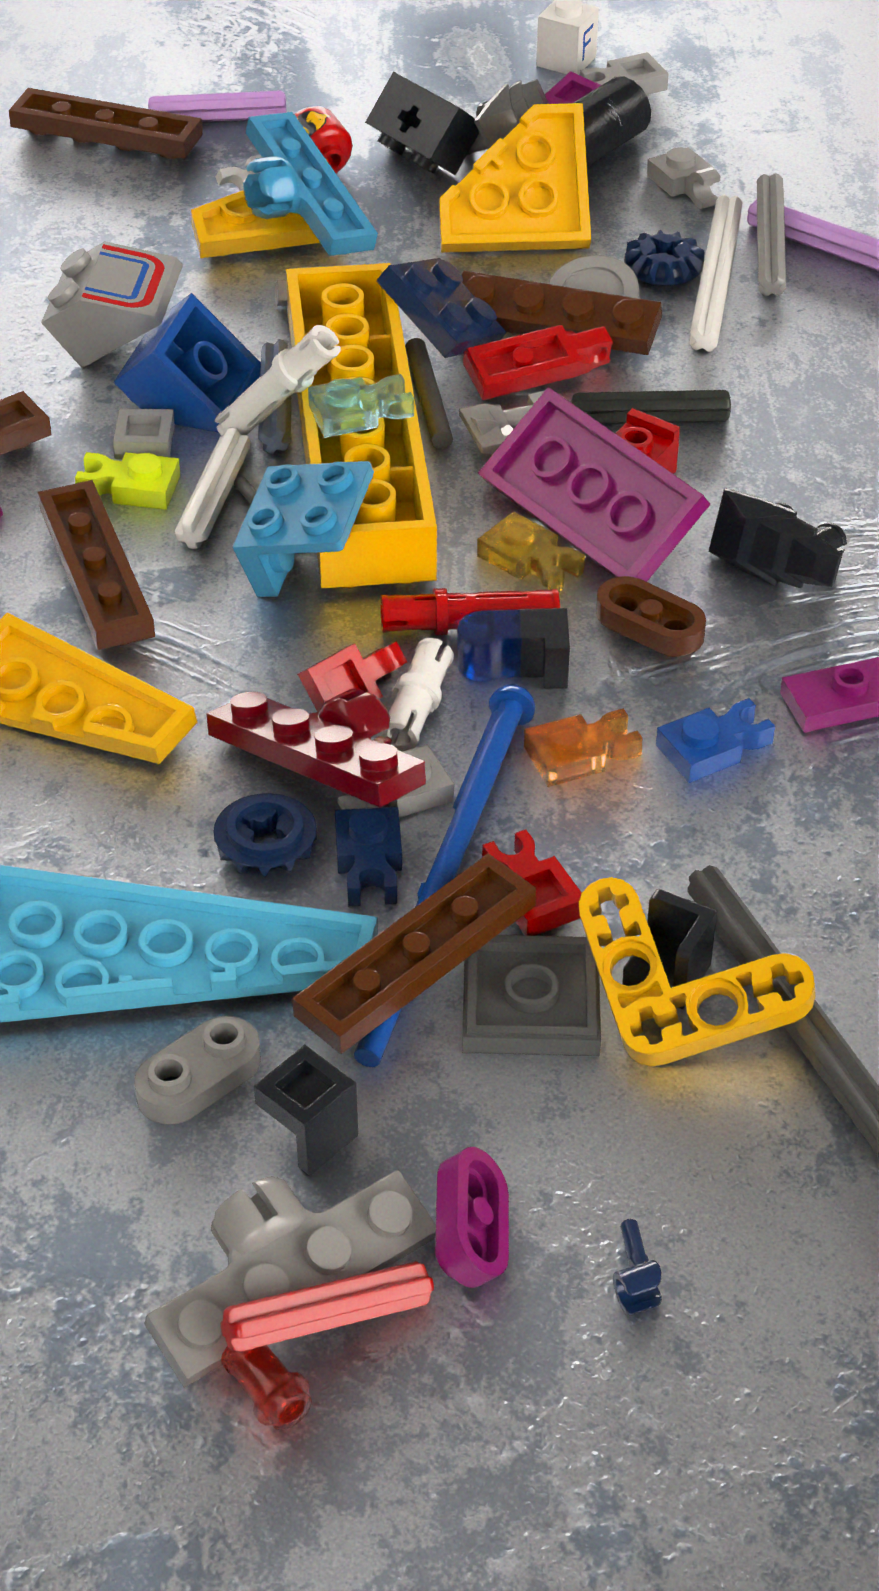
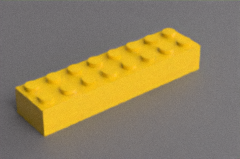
[286,263,437,589]

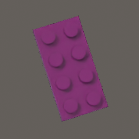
[478,387,711,582]

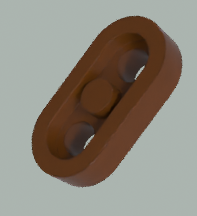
[596,576,706,657]

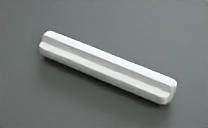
[175,428,251,549]

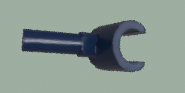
[613,1219,662,1315]

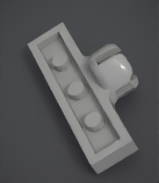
[144,1169,436,1388]

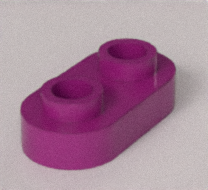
[435,1147,509,1288]

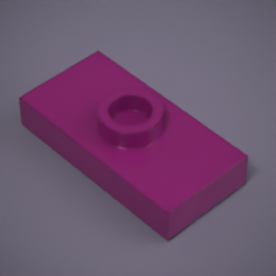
[780,657,879,733]

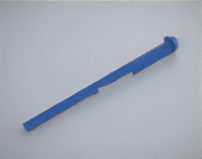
[354,684,535,1067]

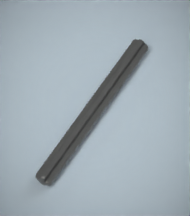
[687,865,879,1157]

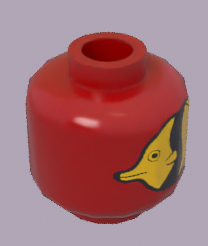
[294,106,353,174]

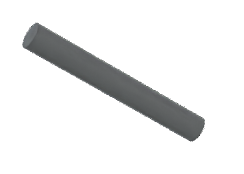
[405,338,453,449]

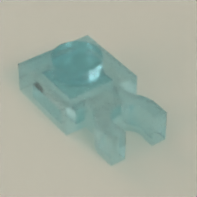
[308,374,414,438]

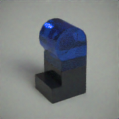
[457,608,570,689]

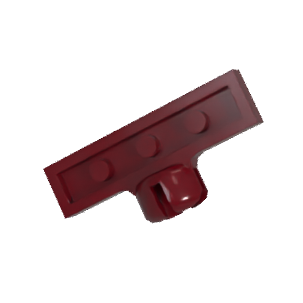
[206,689,426,808]

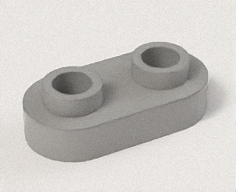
[134,1016,261,1124]

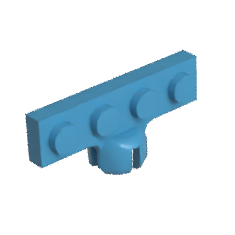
[243,112,378,256]

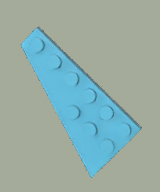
[0,865,378,1023]

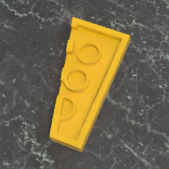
[0,612,198,764]

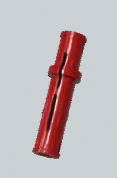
[380,588,560,635]

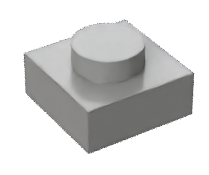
[113,408,175,459]

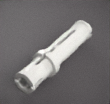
[215,325,341,436]

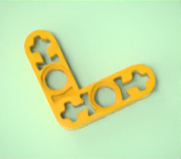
[579,877,816,1067]

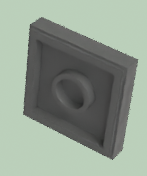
[462,935,601,1056]

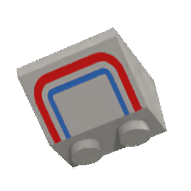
[41,241,183,368]

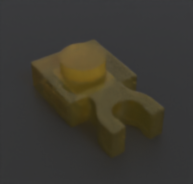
[477,511,585,592]

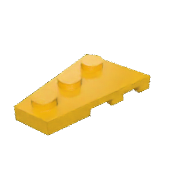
[191,159,328,258]

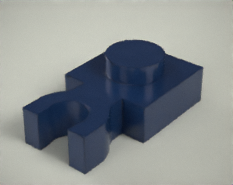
[334,807,402,907]

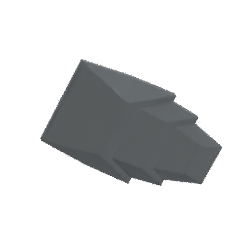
[467,79,549,155]

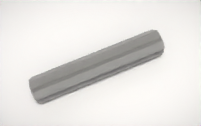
[756,173,786,296]

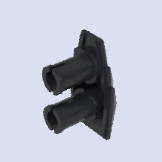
[708,488,847,588]

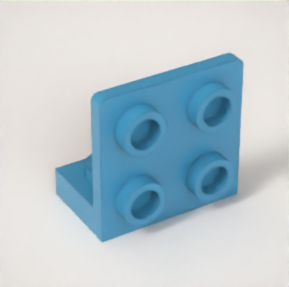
[232,461,374,597]

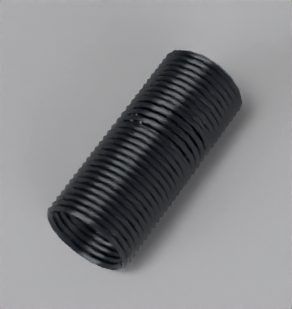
[574,76,651,167]

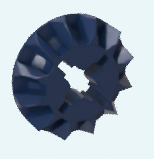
[624,230,704,286]
[213,793,317,877]

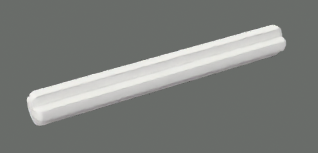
[689,194,743,352]

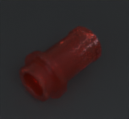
[221,1345,312,1430]

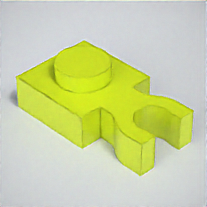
[75,452,180,510]

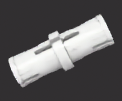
[380,638,454,751]

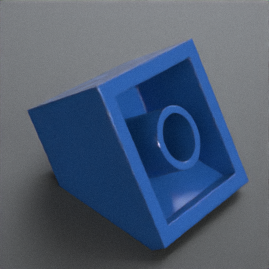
[113,293,261,433]

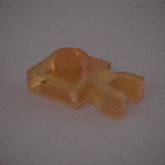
[524,708,643,787]

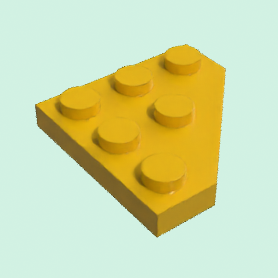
[439,103,591,253]

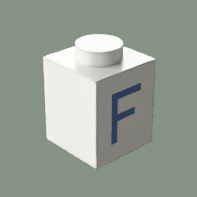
[536,0,599,75]

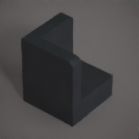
[622,889,717,1010]
[254,1044,358,1175]

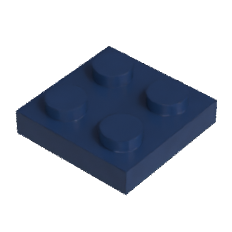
[376,258,507,358]

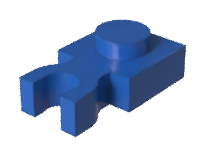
[656,698,775,783]

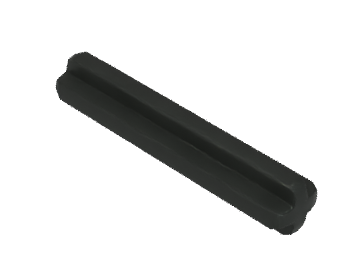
[571,390,731,424]

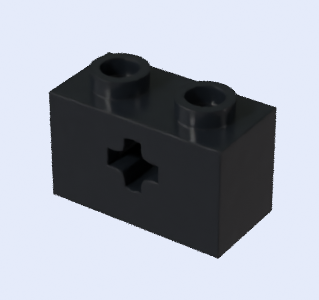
[365,71,480,175]

